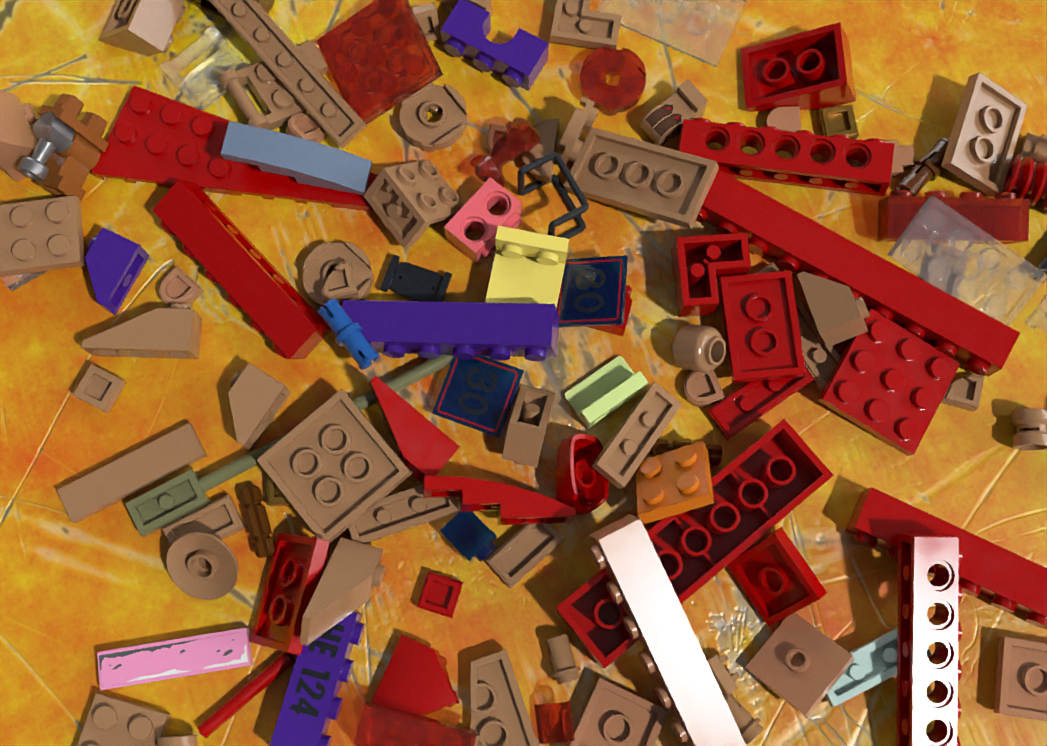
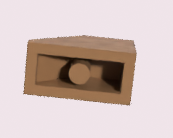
[797,272,870,347]
[228,363,291,451]
[502,385,555,467]

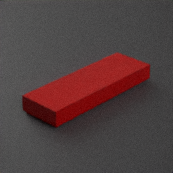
[706,367,814,441]

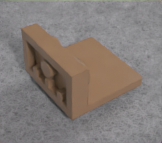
[363,160,464,249]

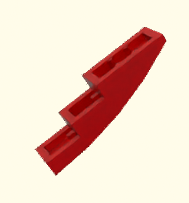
[423,475,576,525]

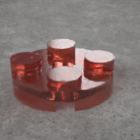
[579,46,646,116]

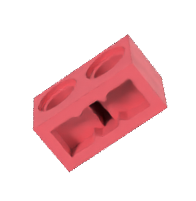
[444,177,523,264]

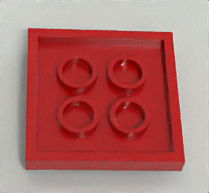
[818,308,960,456]

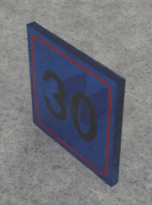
[557,255,628,328]
[432,355,524,438]

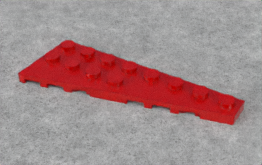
[91,85,378,212]

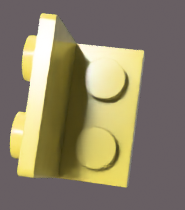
[485,226,569,309]

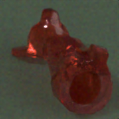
[471,117,541,188]

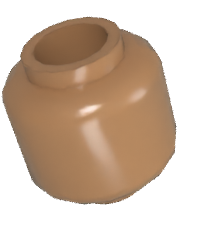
[671,324,726,373]

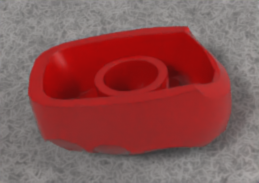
[555,433,609,515]

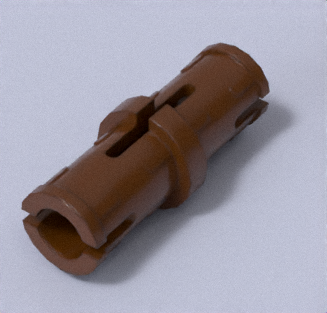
[896,138,949,200]

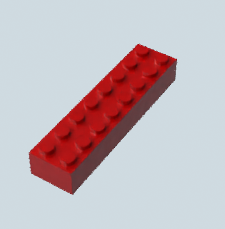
[555,419,834,669]

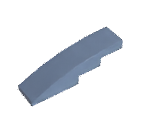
[221,121,372,195]

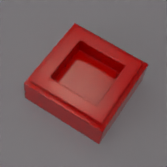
[417,571,464,618]

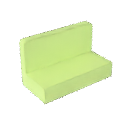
[564,356,648,429]

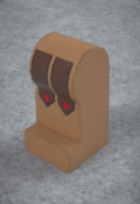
[640,79,708,146]

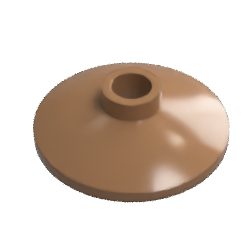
[166,532,239,600]

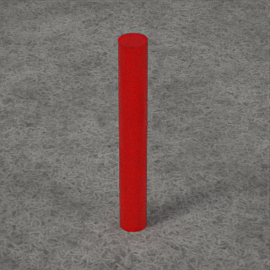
[197,652,295,738]

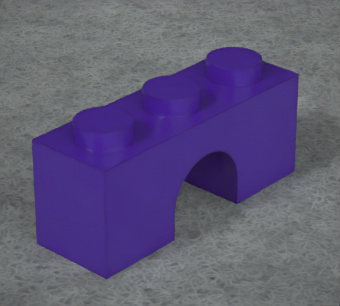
[440,0,549,91]

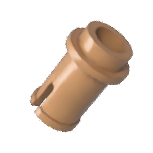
[545,634,581,685]
[725,693,763,744]

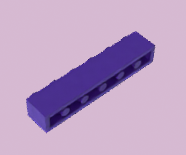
[342,300,559,362]

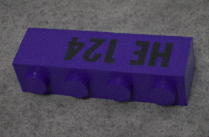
[270,612,365,746]

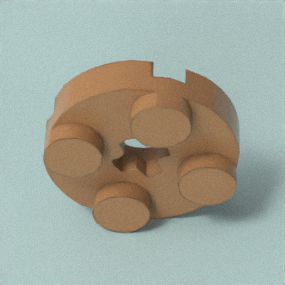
[399,82,467,153]
[553,96,599,164]
[303,241,374,309]

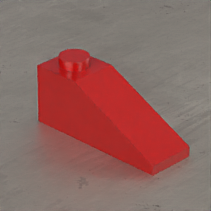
[368,376,460,481]

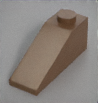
[81,304,202,359]
[300,537,386,645]

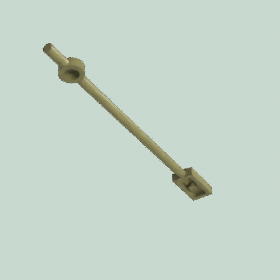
[125,354,488,537]

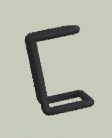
[517,152,589,239]

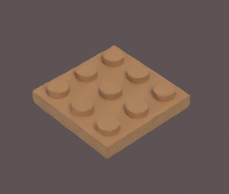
[257,389,413,544]

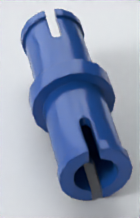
[317,298,380,370]

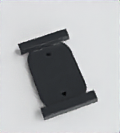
[380,254,452,302]

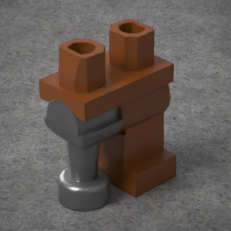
[17,93,109,201]

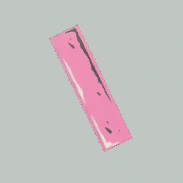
[97,627,253,690]

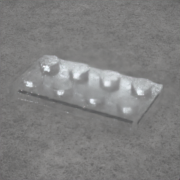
[887,195,1047,326]

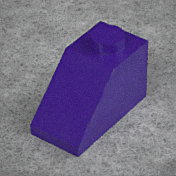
[85,227,150,315]

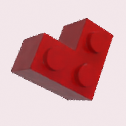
[671,232,751,317]

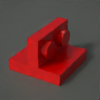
[727,527,827,626]

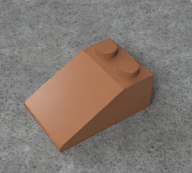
[0,90,49,182]

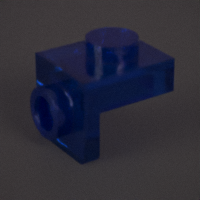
[440,512,497,564]

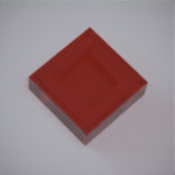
[534,701,575,744]

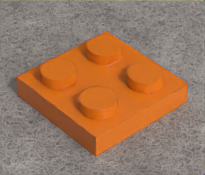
[635,441,714,525]

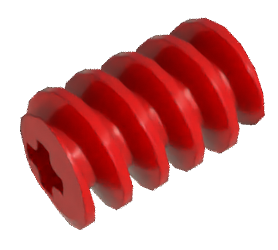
[1003,154,1047,211]

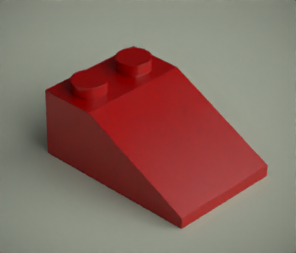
[741,22,856,112]

